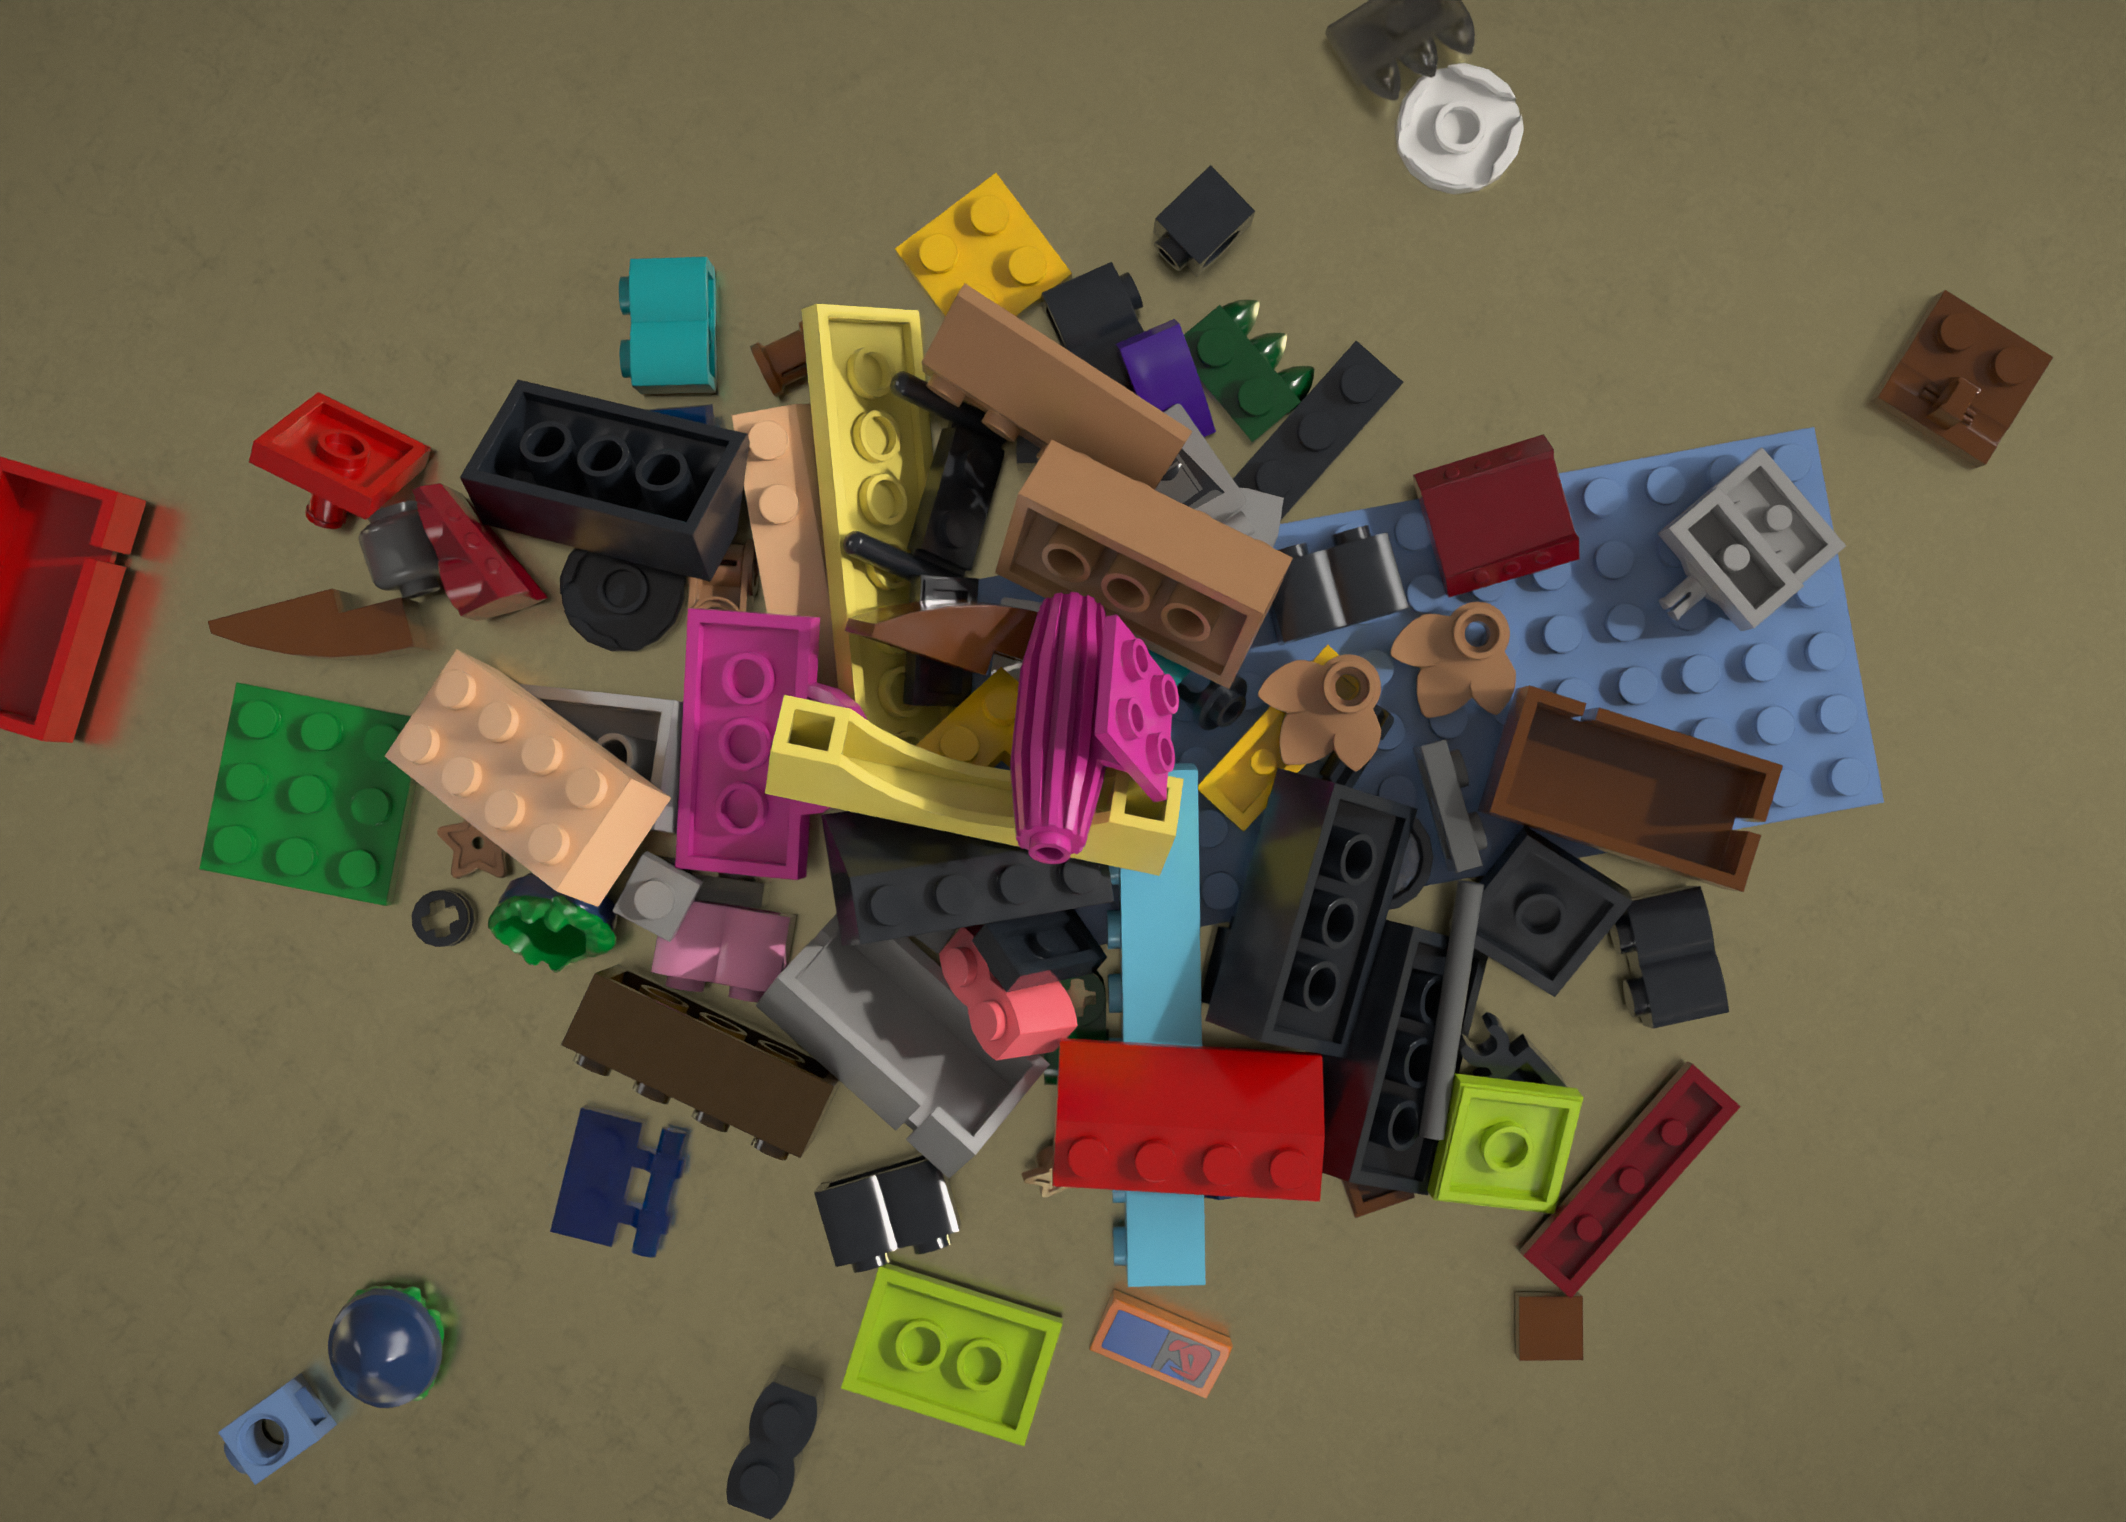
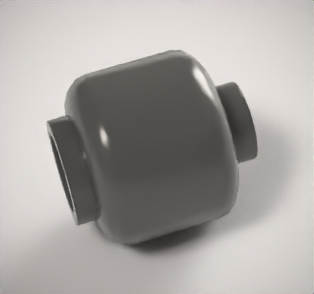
[359,501,440,599]

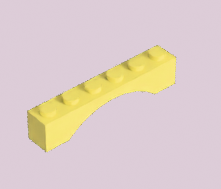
[765,695,1184,876]

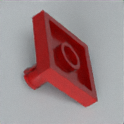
[249,392,431,529]

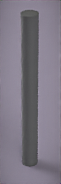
[1419,880,1484,1140]

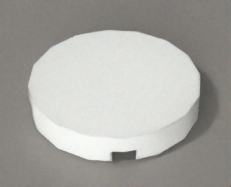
[1394,63,1524,194]

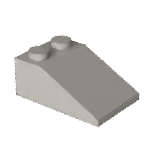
[519,684,683,834]

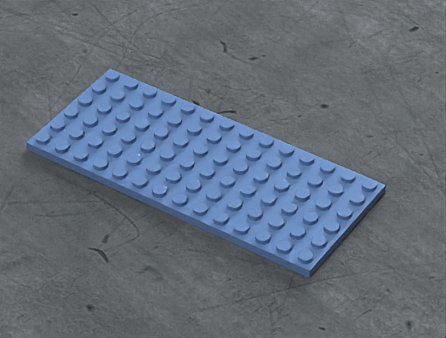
[971,427,1884,945]

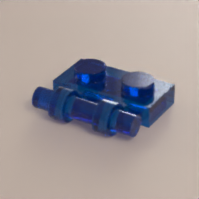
[550,1105,687,1258]

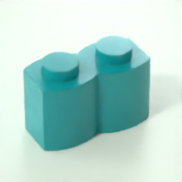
[619,257,717,394]

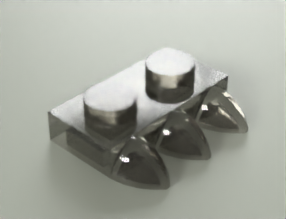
[1325,0,1475,101]

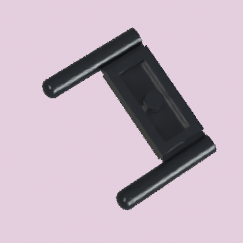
[843,371,1007,582]

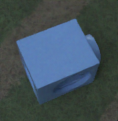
[218,1373,337,1485]

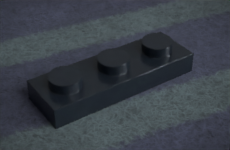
[1233,340,1404,521]

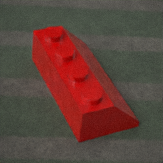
[1052,1038,1325,1202]

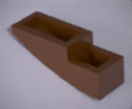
[208,588,430,661]
[845,599,1038,676]

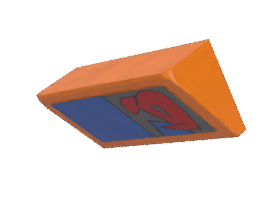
[1089,1289,1233,1399]

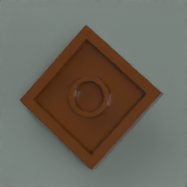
[1870,290,2053,468]

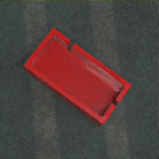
[0,456,146,743]

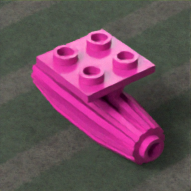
[1010,592,1179,864]

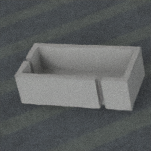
[755,913,1050,1178]

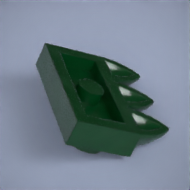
[1184,299,1315,446]

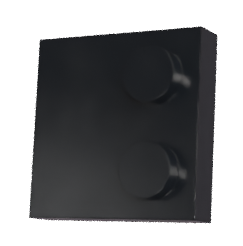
[1449,826,1633,997]

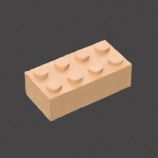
[385,649,671,907]

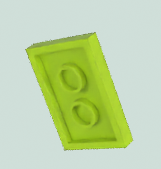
[841,1263,1063,1446]

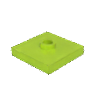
[1428,1073,1584,1214]

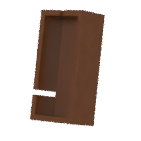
[1478,685,1783,892]

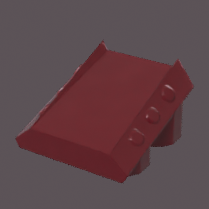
[1413,434,1580,598]
[412,483,548,621]

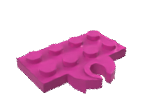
[675,608,868,880]

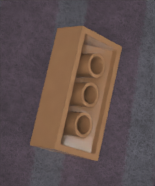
[922,283,1193,490]
[995,440,1293,689]

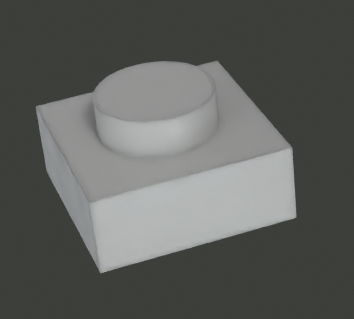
[613,851,704,942]

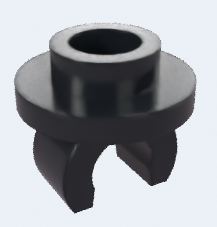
[1177,674,1247,730]

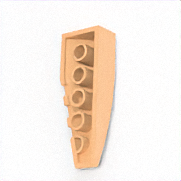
[731,404,838,689]

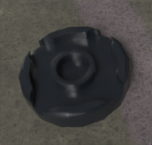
[560,548,688,652]

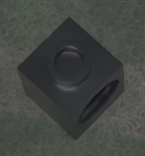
[1153,165,1255,277]

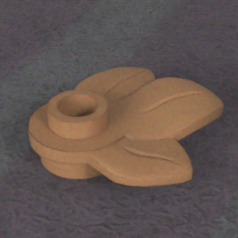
[1390,602,1516,718]
[1258,654,1381,771]

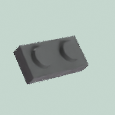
[1413,739,1487,873]

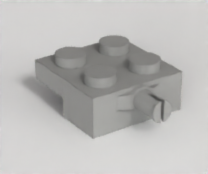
[1657,447,1846,631]

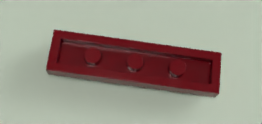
[1519,1061,1741,1298]

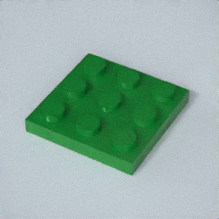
[199,682,417,906]

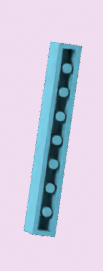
[1107,763,1206,1287]

